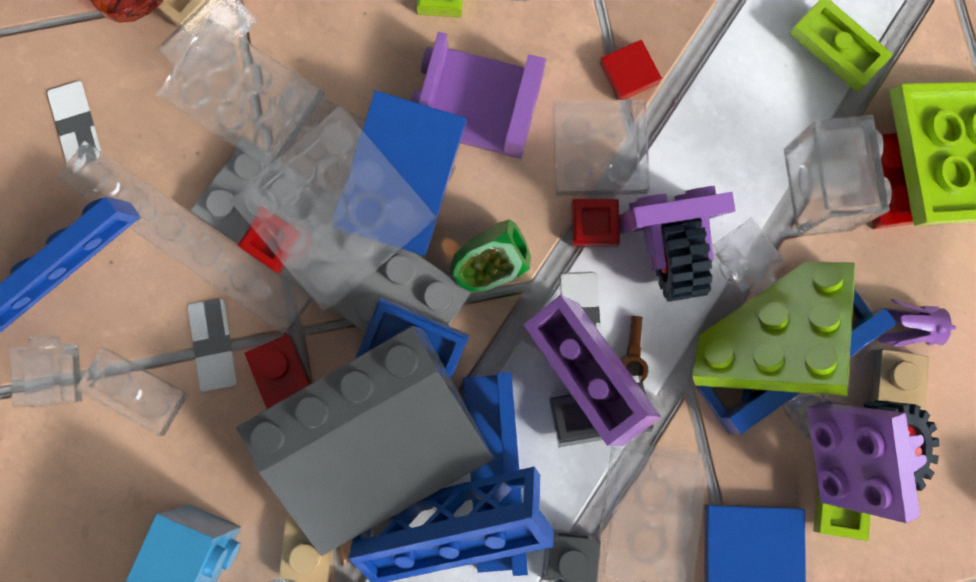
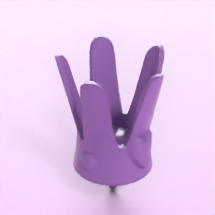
[879,298,956,347]

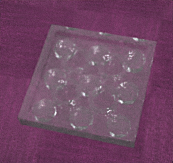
[229,105,437,312]

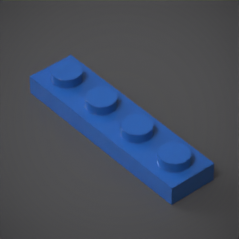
[0,196,141,332]

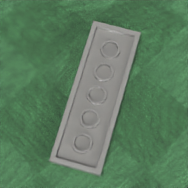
[190,137,472,332]

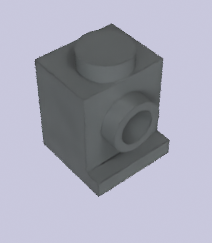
[542,530,601,582]

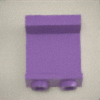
[411,32,546,159]

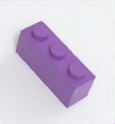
[523,295,662,446]

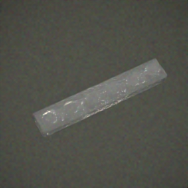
[56,141,314,335]

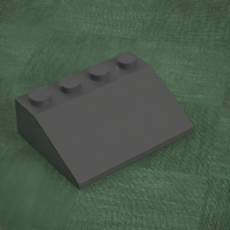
[236,326,495,556]

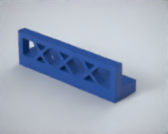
[696,289,897,434]
[463,372,528,576]
[348,466,554,582]

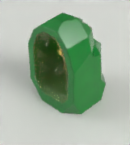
[450,219,531,292]

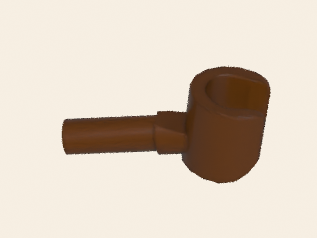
[620,316,649,382]

